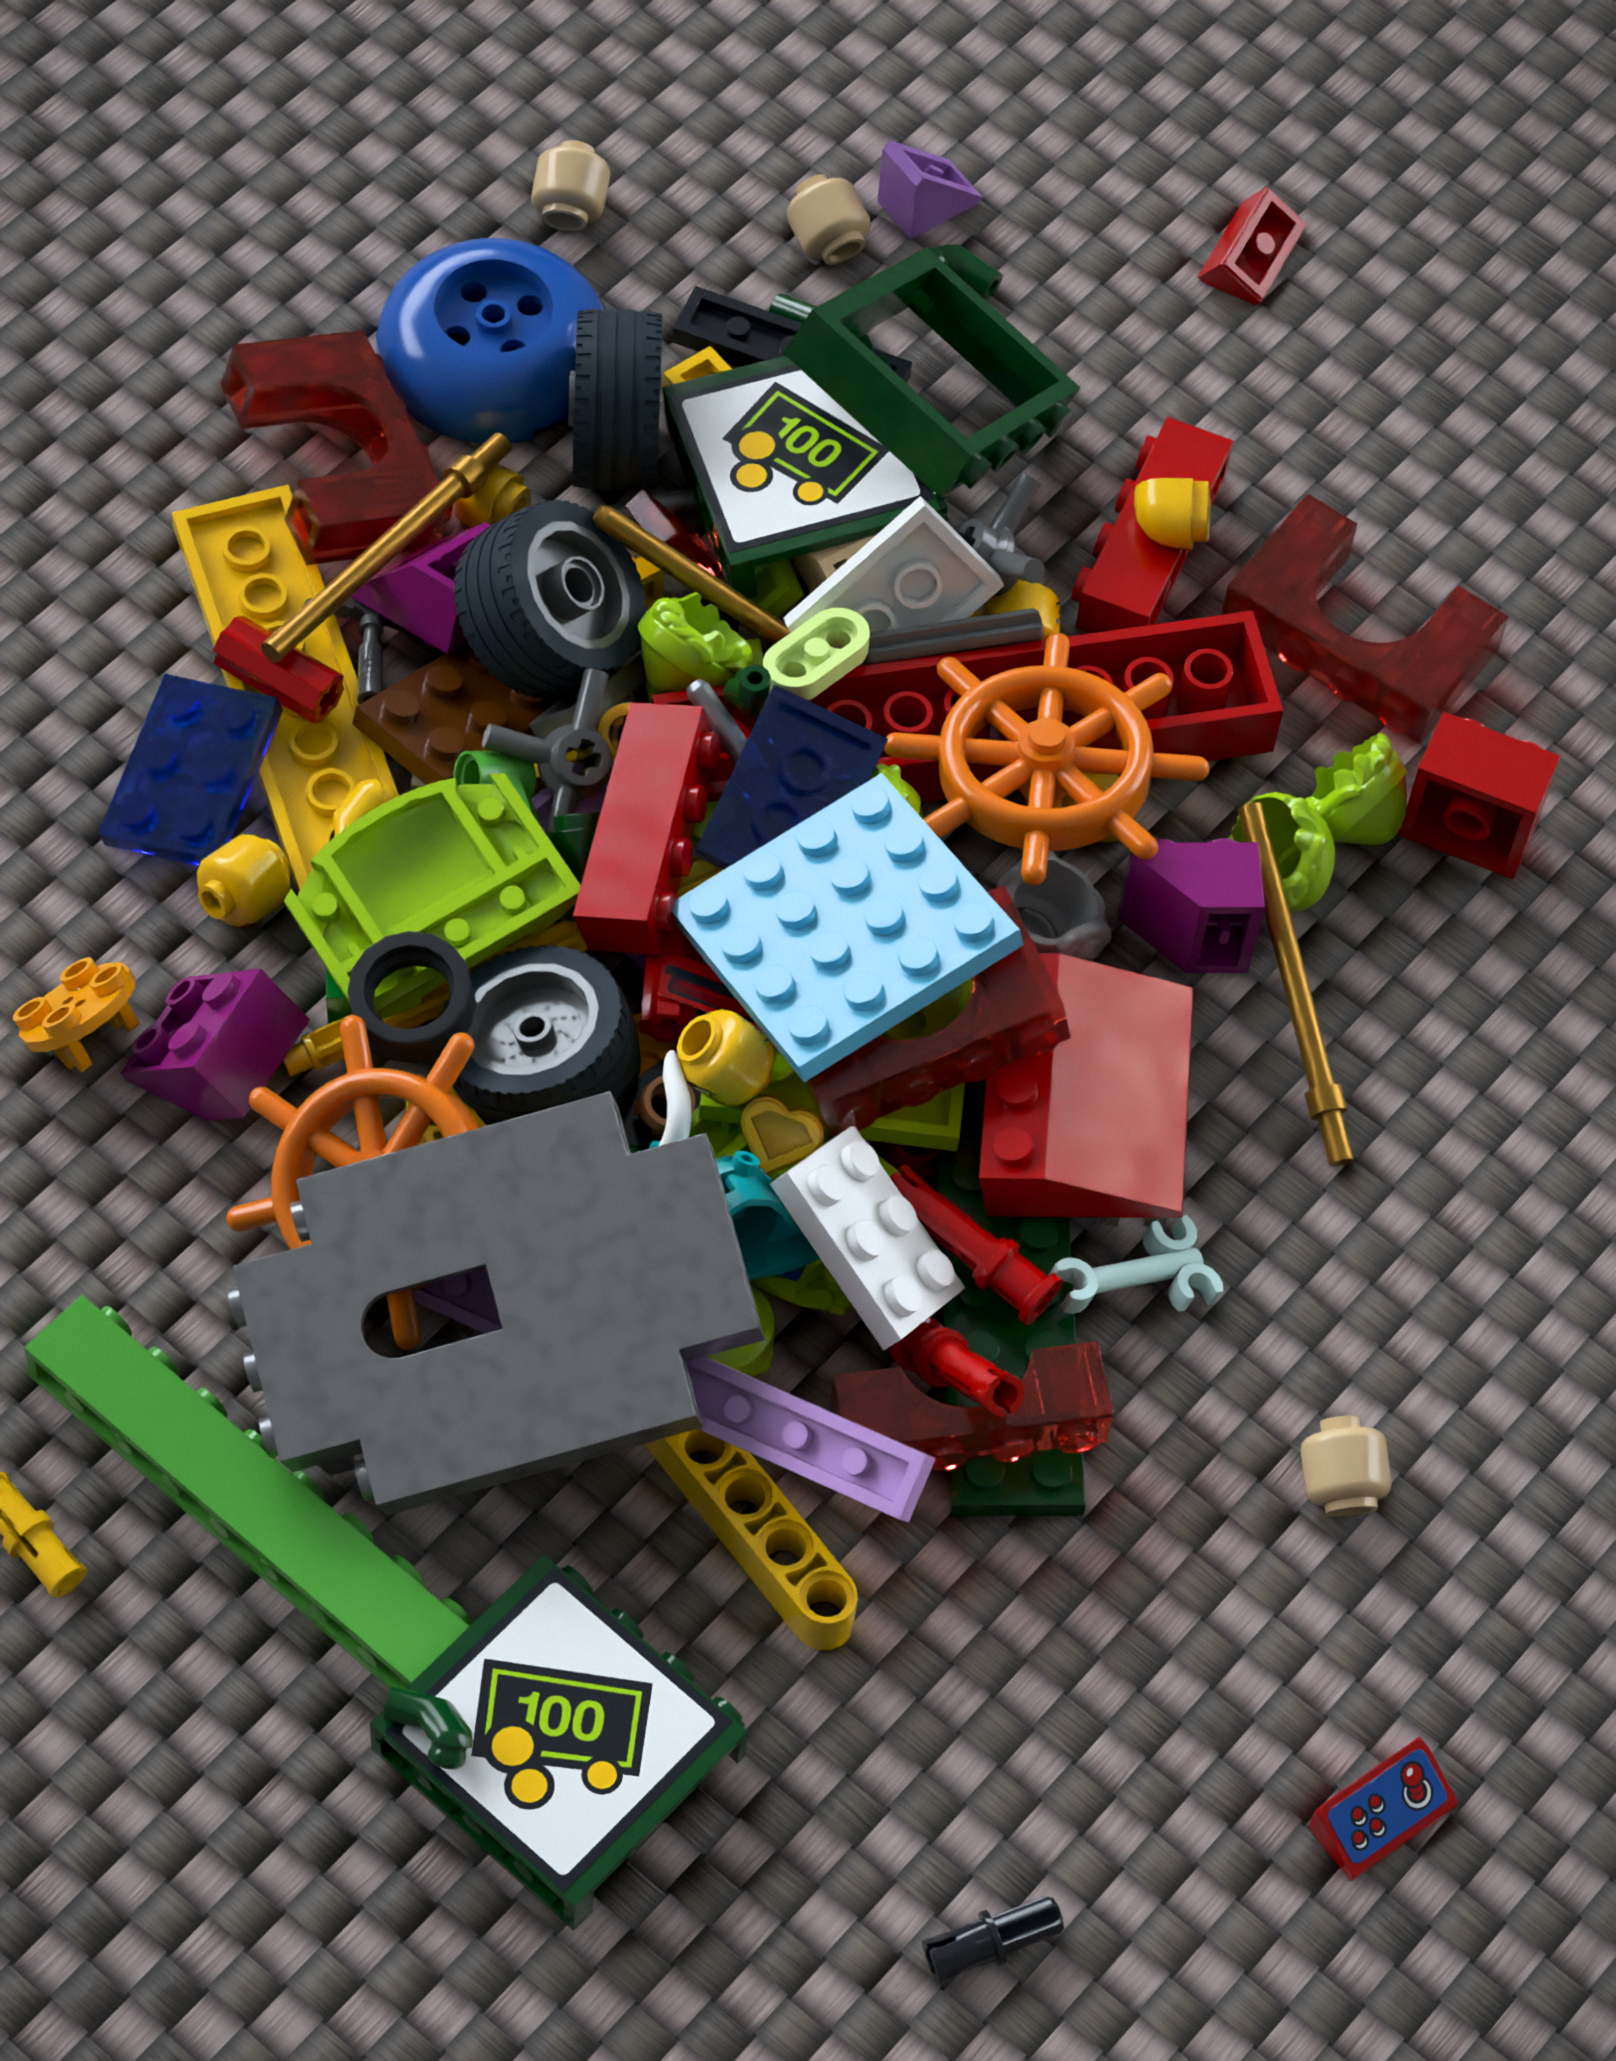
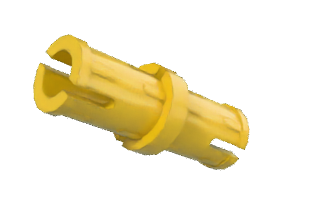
[0,1471,87,1598]

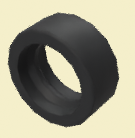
[347,931,476,1064]

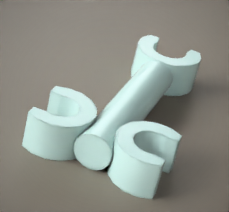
[1048,1215,1223,1314]

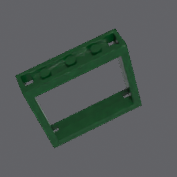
[783,247,1081,498]

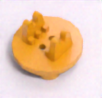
[13,957,140,1072]

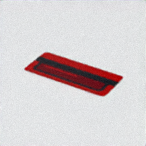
[658,954,762,1031]

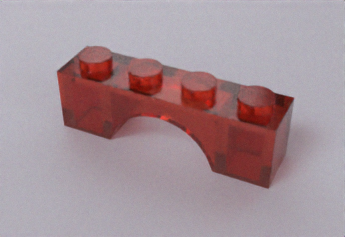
[830,1341,1114,1471]

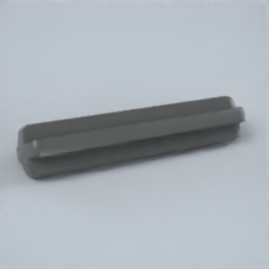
[864,608,1043,665]

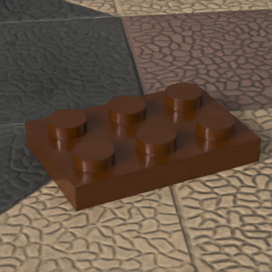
[352,642,562,785]

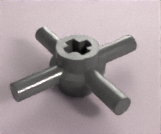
[955,473,1045,596]
[482,668,614,841]

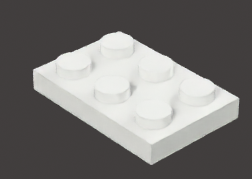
[784,496,1004,666]
[770,1124,965,1351]

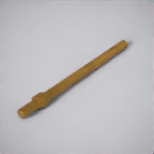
[261,433,512,663]
[1238,802,1354,1167]

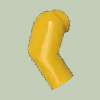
[333,779,397,836]

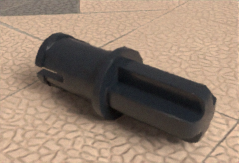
[922,1896,1064,1983]

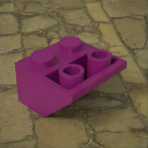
[352,522,491,654]
[1118,838,1265,973]
[120,969,310,1121]

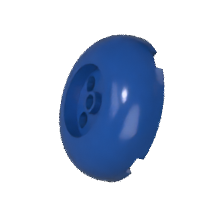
[376,238,604,444]

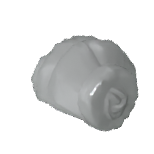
[995,851,1112,961]

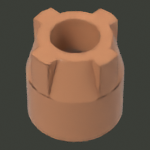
[633,1076,696,1136]

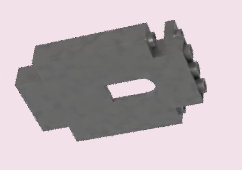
[228,1091,765,1516]

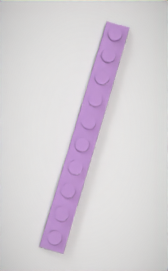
[413,1268,936,1522]

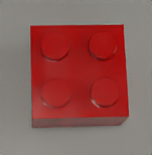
[1399,711,1560,880]

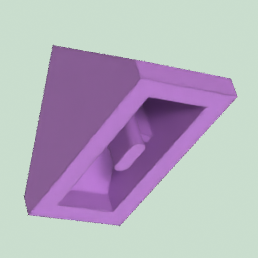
[877,140,982,240]

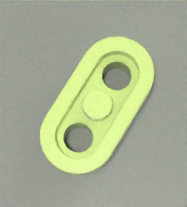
[763,608,870,703]

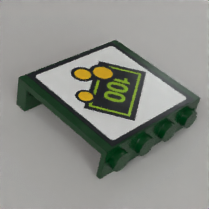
[662,334,949,599]
[370,1554,748,1931]

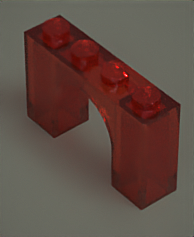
[220,330,453,566]
[1221,494,1509,745]
[805,885,1071,1138]

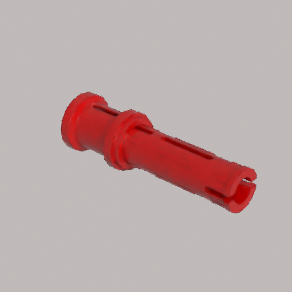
[890,1164,1063,1326]
[888,1316,1025,1417]

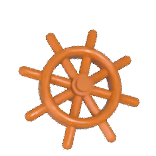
[883,633,1210,886]
[226,1015,488,1350]

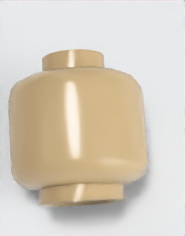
[531,140,611,232]
[786,174,871,265]
[1300,1415,1392,1517]

